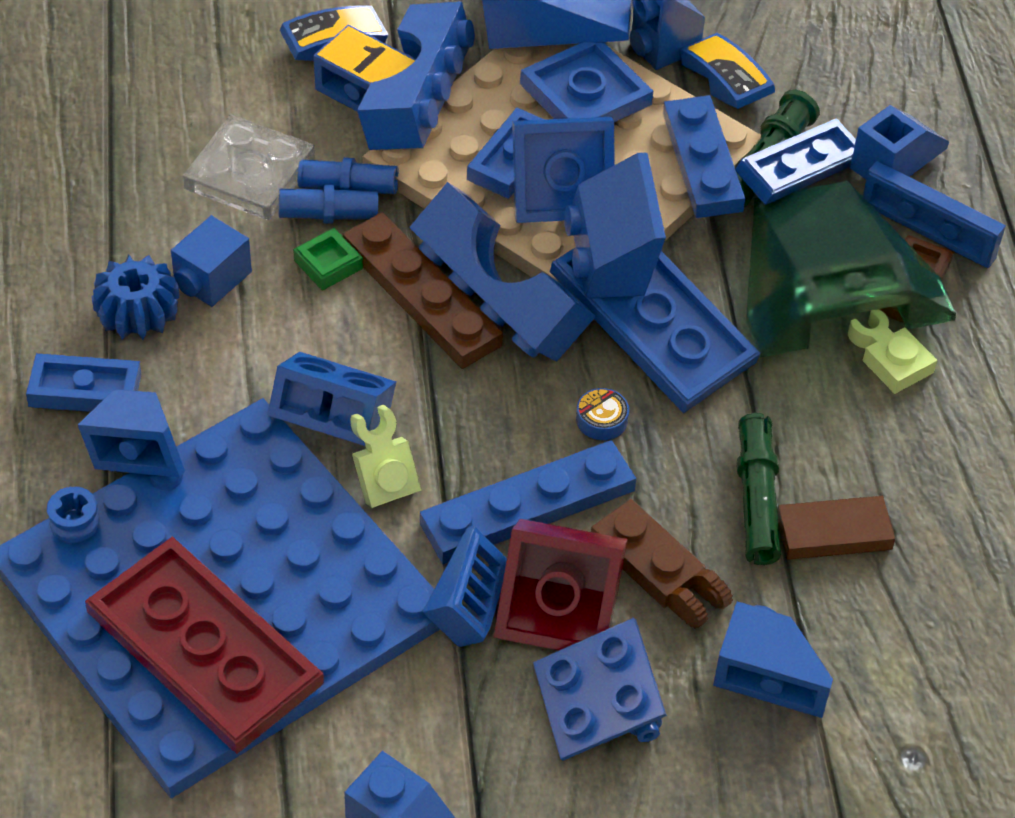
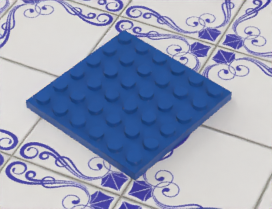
[0,398,440,799]

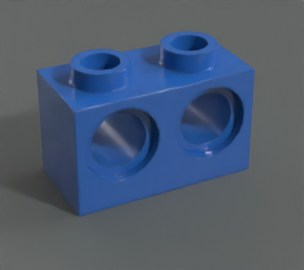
[267,352,397,446]

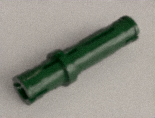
[736,413,781,565]

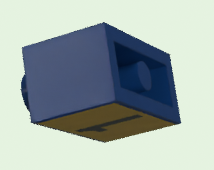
[314,24,416,112]

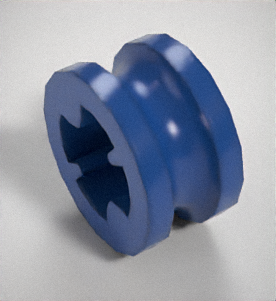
[47,487,100,543]

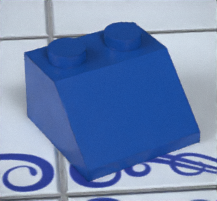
[564,153,666,298]

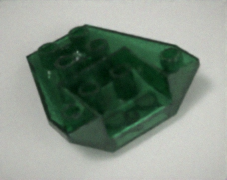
[746,181,956,358]

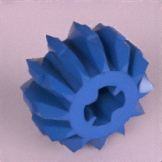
[91,254,180,340]

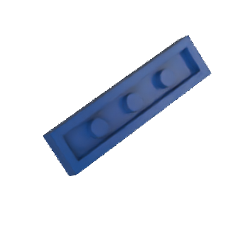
[420,440,636,565]

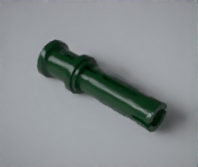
[736,89,820,207]

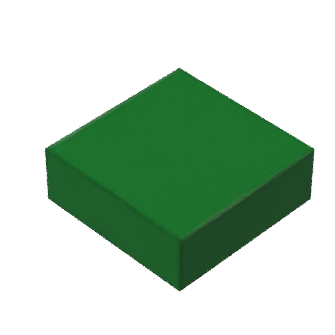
[293,228,363,291]

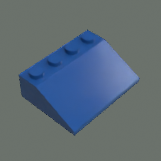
[482,0,632,49]

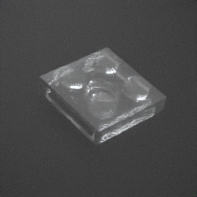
[183,114,315,221]

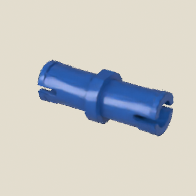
[297,157,399,195]
[278,185,378,224]

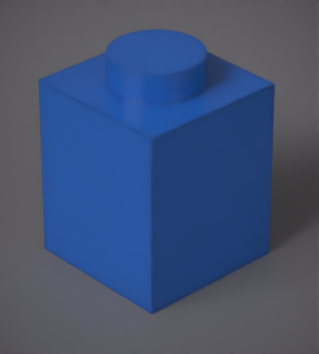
[171,215,252,307]

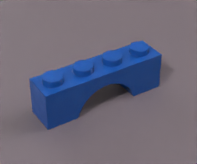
[357,1,475,150]
[409,182,596,362]

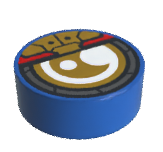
[576,388,629,440]

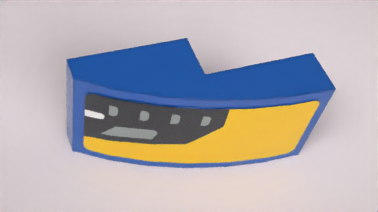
[280,6,388,61]
[680,33,775,109]

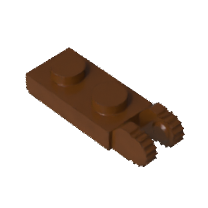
[591,499,733,629]

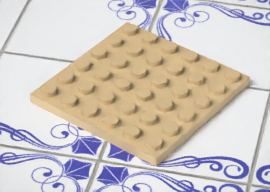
[362,44,761,282]

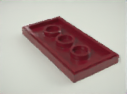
[85,536,324,754]

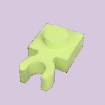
[848,308,937,394]
[351,405,421,508]

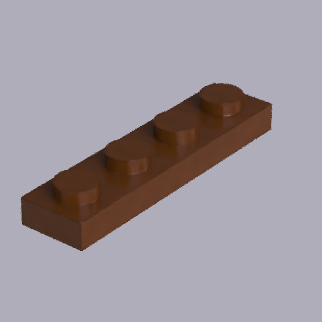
[342,212,503,369]

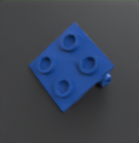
[533,618,667,761]

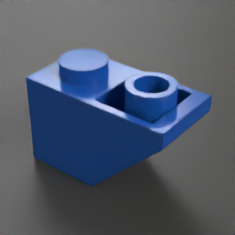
[629,0,705,70]
[850,105,949,180]

